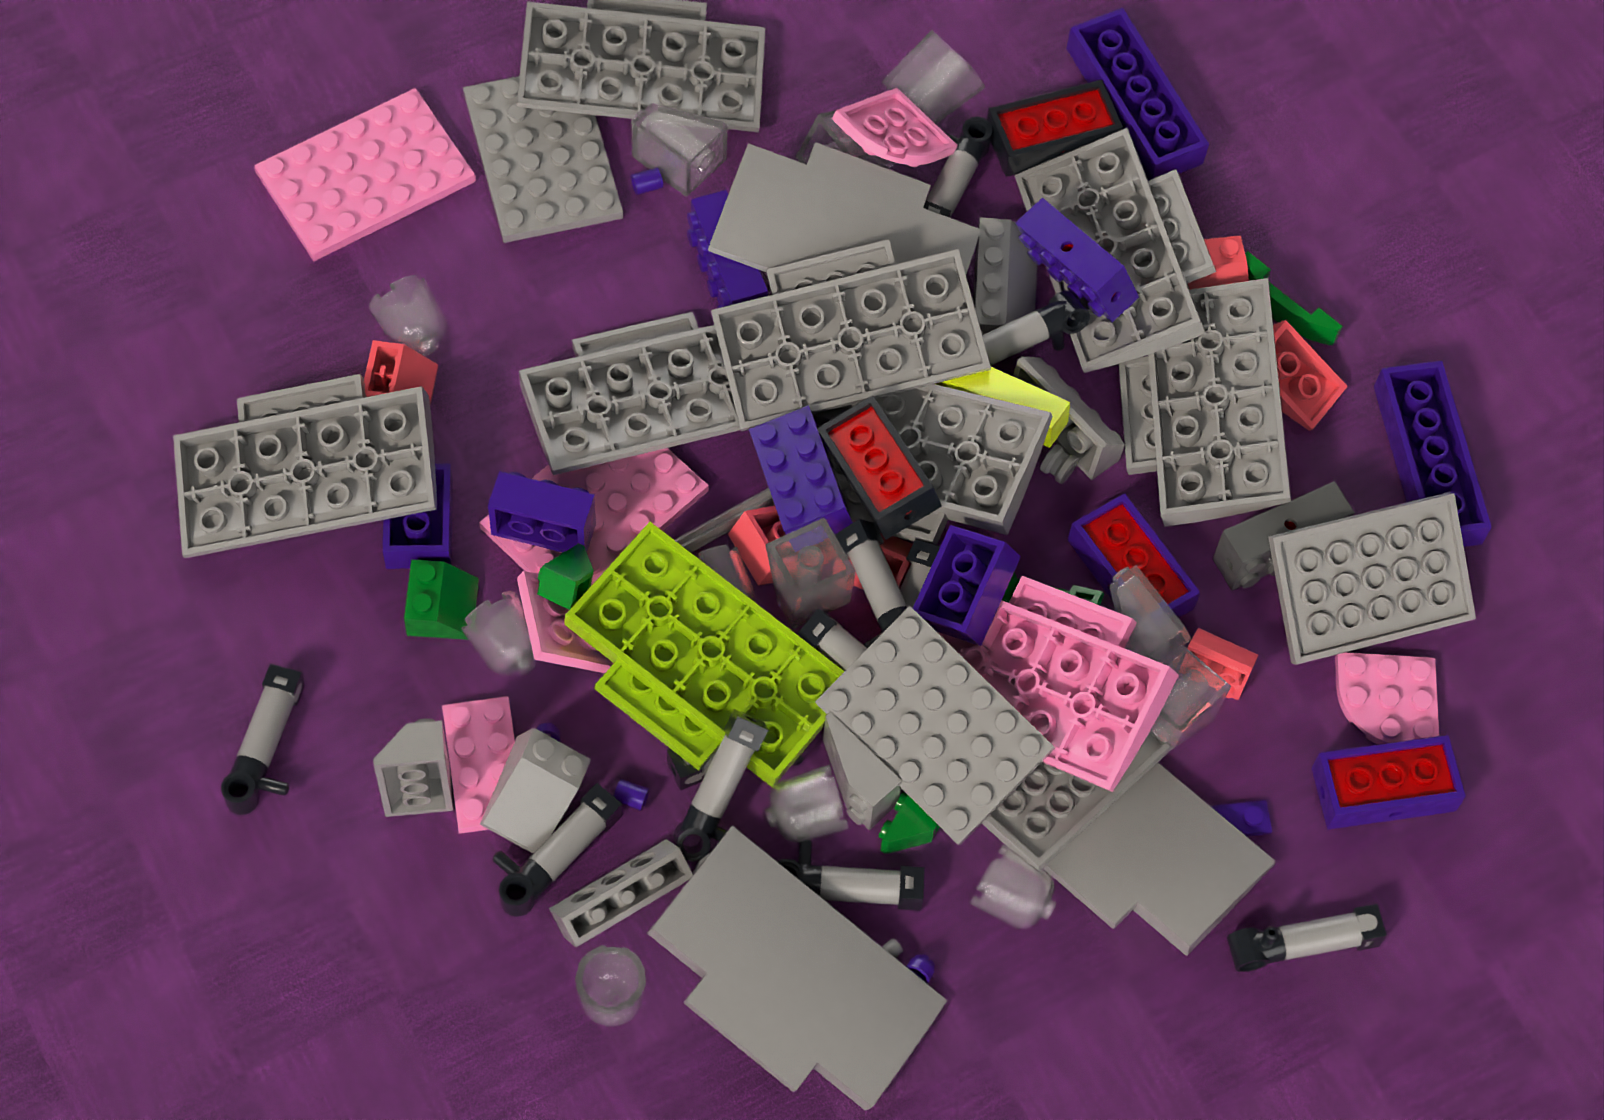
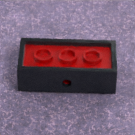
[987,80,1123,177]
[817,395,942,540]

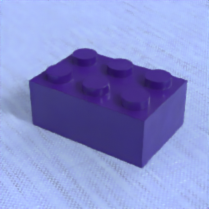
[383,463,453,569]
[488,471,596,552]
[913,525,1021,646]

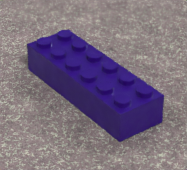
[1066,8,1209,181]
[1374,361,1492,547]

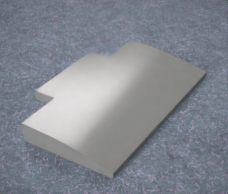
[517,0,765,132]
[1014,128,1216,373]
[708,142,981,274]
[711,239,991,432]
[1119,278,1291,527]
[519,312,741,475]
[173,374,437,558]
[813,384,1053,545]
[1043,763,1276,956]
[647,826,948,1110]

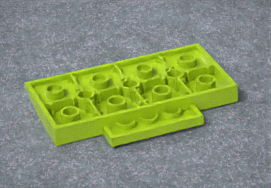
[564,522,845,788]

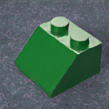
[404,560,479,640]

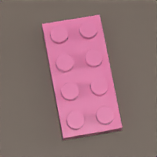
[442,696,515,834]

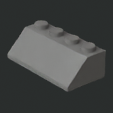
[973,217,1037,347]
[1013,357,1125,480]
[373,718,453,817]

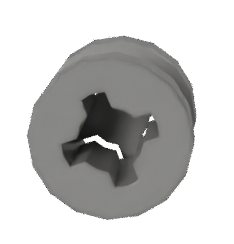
[1040,444,1079,484]

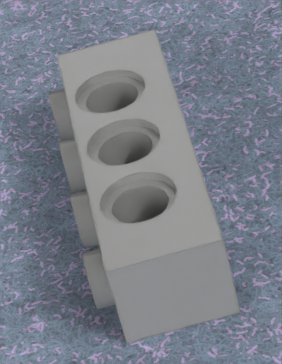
[549,839,693,947]

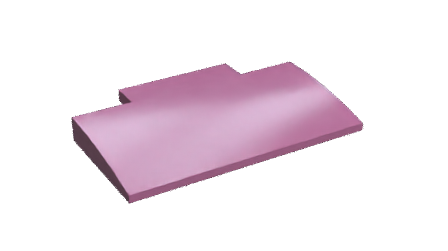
[936,576,1179,792]

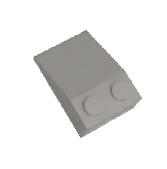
[823,712,902,830]
[480,728,591,854]

